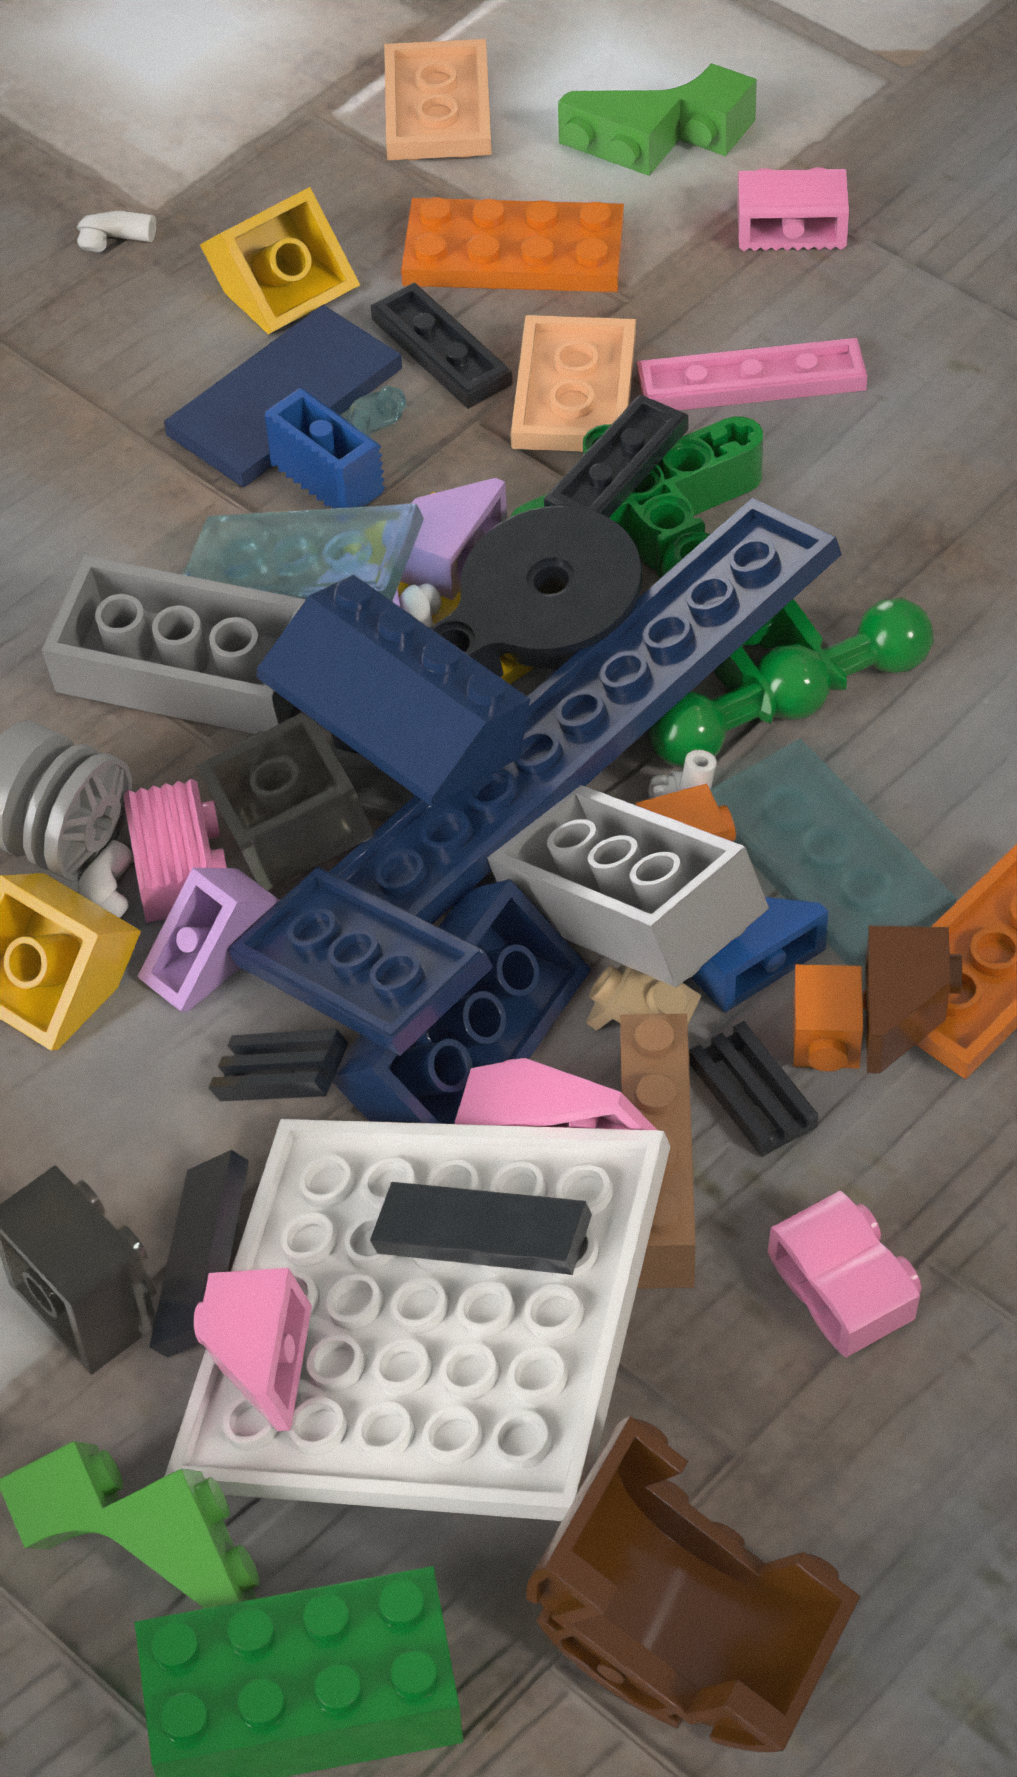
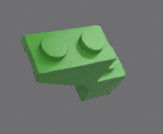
[558,63,757,176]
[0,1441,260,1608]

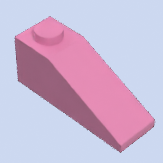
[455,1058,657,1130]

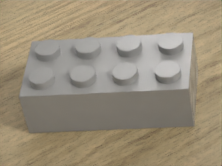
[42,555,305,735]
[487,785,769,988]

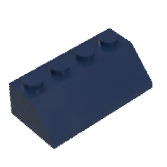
[256,574,530,807]
[332,879,591,1124]

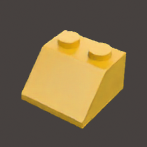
[200,187,360,334]
[0,873,141,1051]

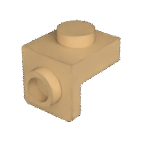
[586,965,701,1031]

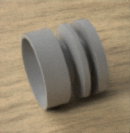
[0,720,132,882]

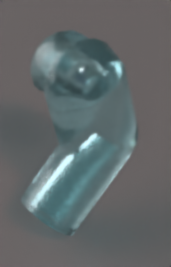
[346,386,406,437]

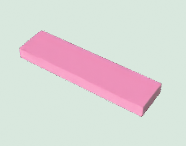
[637,338,867,410]

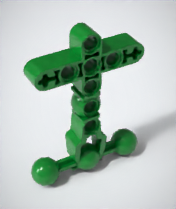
[510,416,934,768]

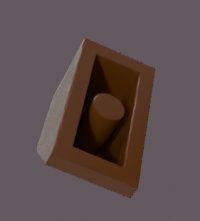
[865,925,962,1073]

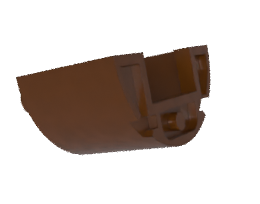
[526,1416,861,1752]

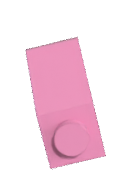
[194,1268,312,1431]

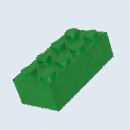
[134,1566,464,1777]

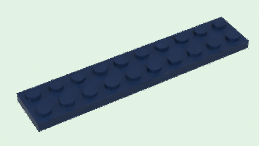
[329,498,842,924]

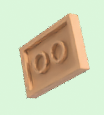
[384,39,492,160]
[511,315,636,452]

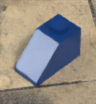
[691,897,829,1013]

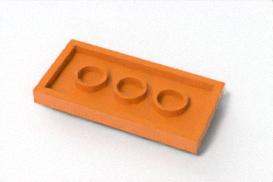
[401,197,624,292]
[862,844,1017,1080]

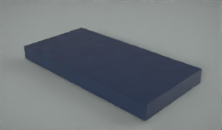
[164,305,402,488]
[227,867,493,1056]

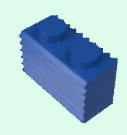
[265,388,385,518]

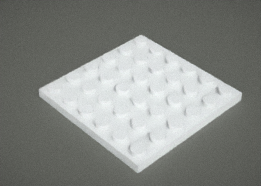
[164,1119,671,1521]

